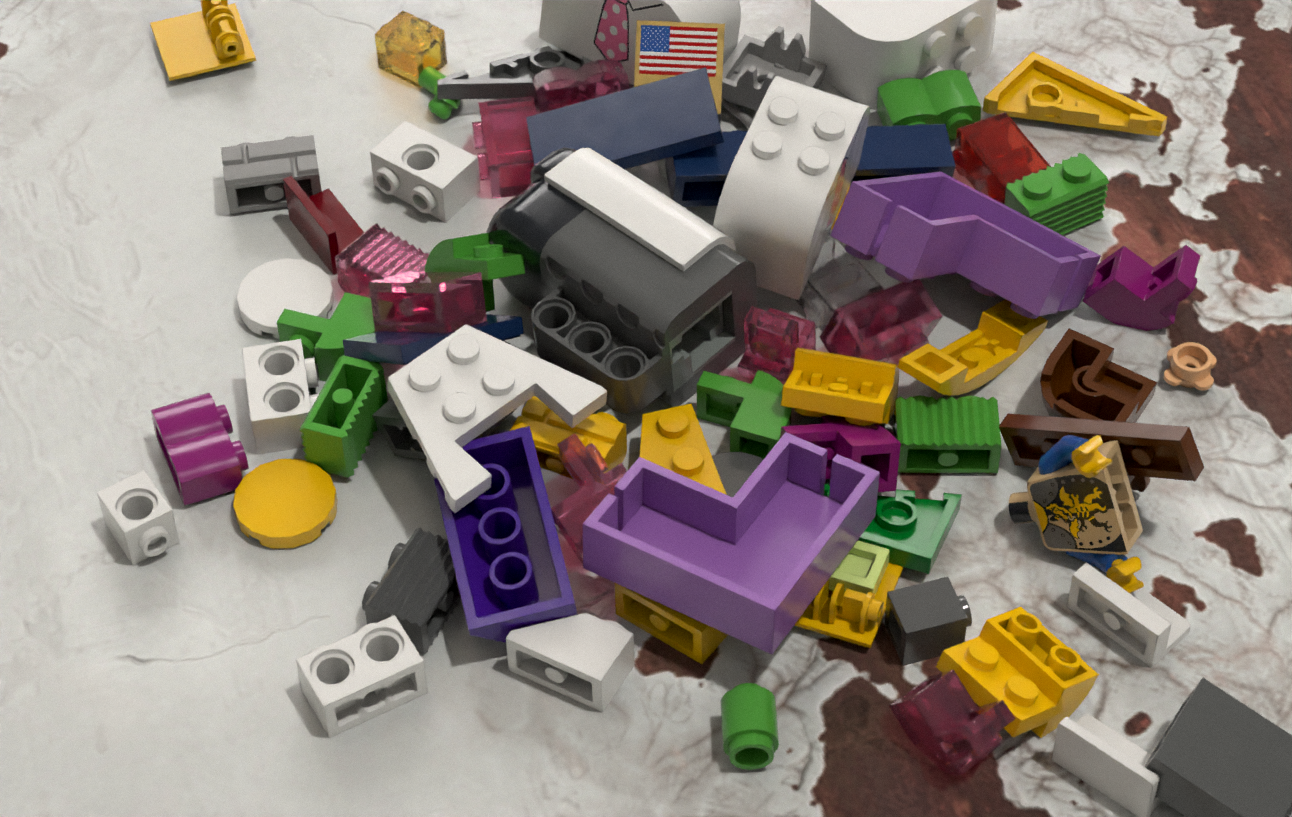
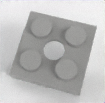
[722,26,827,111]

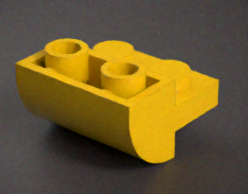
[781,347,899,426]
[936,607,1099,738]

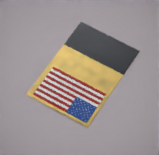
[634,20,725,126]

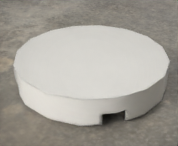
[236,258,335,339]

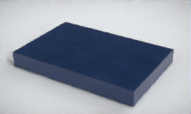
[343,313,524,365]

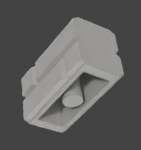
[221,135,322,214]

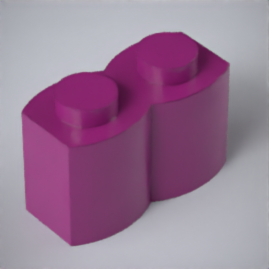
[151,393,249,506]

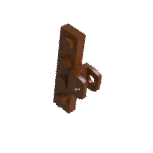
[998,413,1204,492]

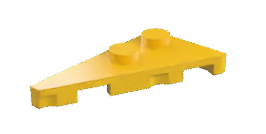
[983,51,1167,136]

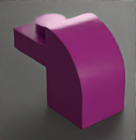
[1083,245,1200,331]
[780,415,901,492]

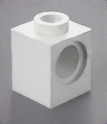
[97,470,180,565]

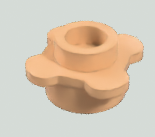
[1163,342,1217,391]

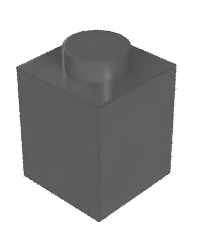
[884,577,972,666]

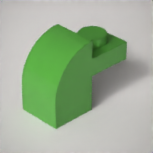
[424,233,525,317]
[277,292,394,382]
[697,370,792,459]

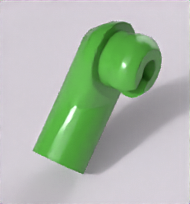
[418,66,461,120]

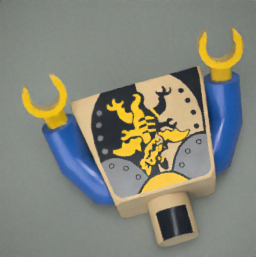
[1009,435,1144,593]

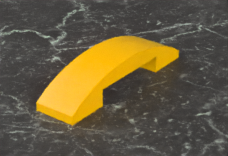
[897,299,1048,396]

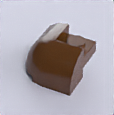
[1040,328,1157,423]

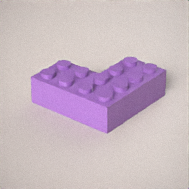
[830,172,1101,319]
[583,432,880,655]

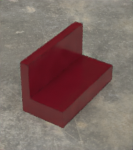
[283,176,375,275]

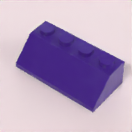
[433,426,578,643]

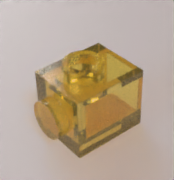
[374,10,447,88]

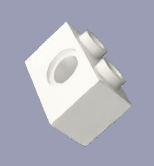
[370,121,480,223]

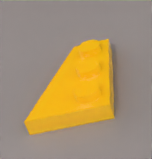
[640,403,727,495]

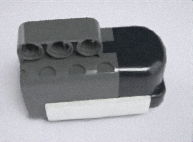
[486,147,759,414]

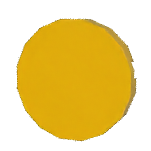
[233,459,338,549]

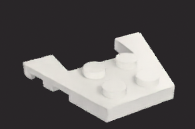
[388,324,607,513]

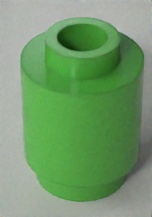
[720,683,779,770]

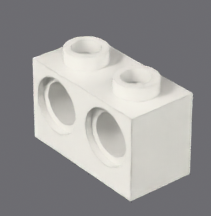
[242,339,319,455]
[296,615,428,738]

